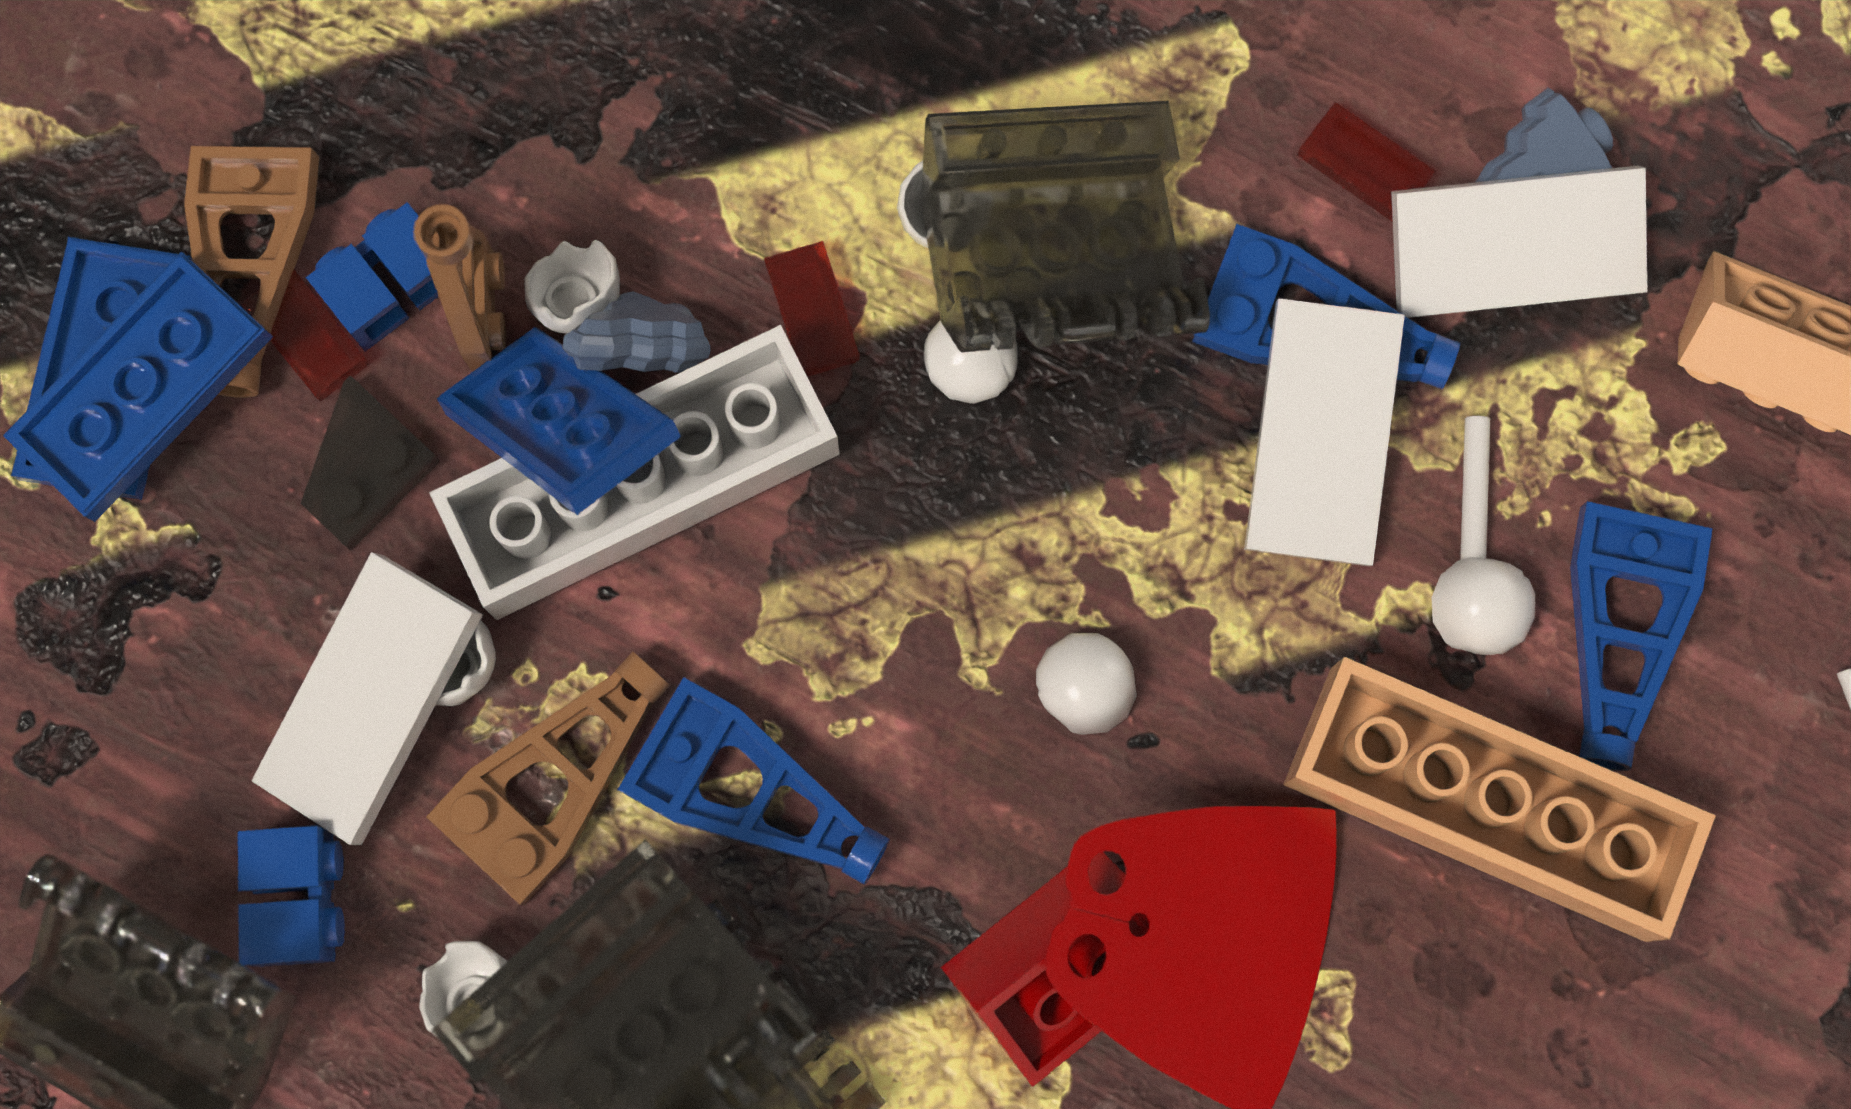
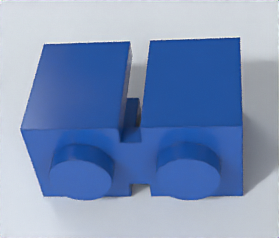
[306,202,439,352]
[238,826,345,967]

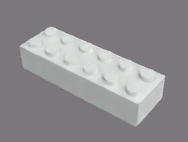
[429,325,840,620]

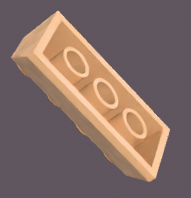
[1677,251,1851,435]

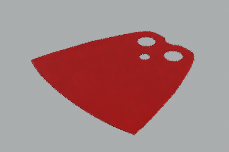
[1045,806,1336,1109]

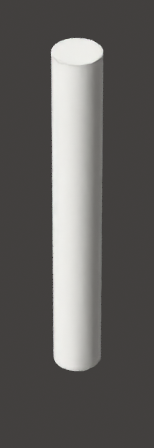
[1460,416,1490,560]

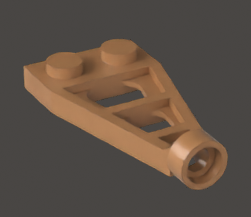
[184,146,319,398]
[414,204,506,372]
[426,651,671,906]

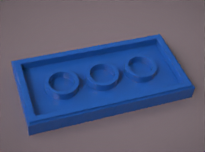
[11,237,192,500]
[3,251,273,522]
[437,327,681,515]

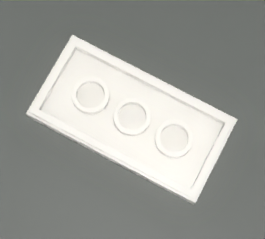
[1391,166,1647,318]
[1244,299,1405,566]
[251,552,483,845]

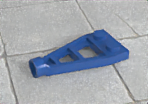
[1192,224,1461,389]
[1570,501,1713,771]
[617,677,890,885]

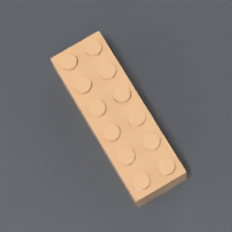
[1283,657,1716,942]

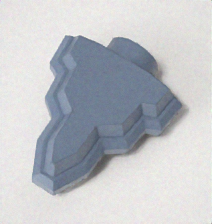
[1476,88,1613,182]
[562,291,710,373]

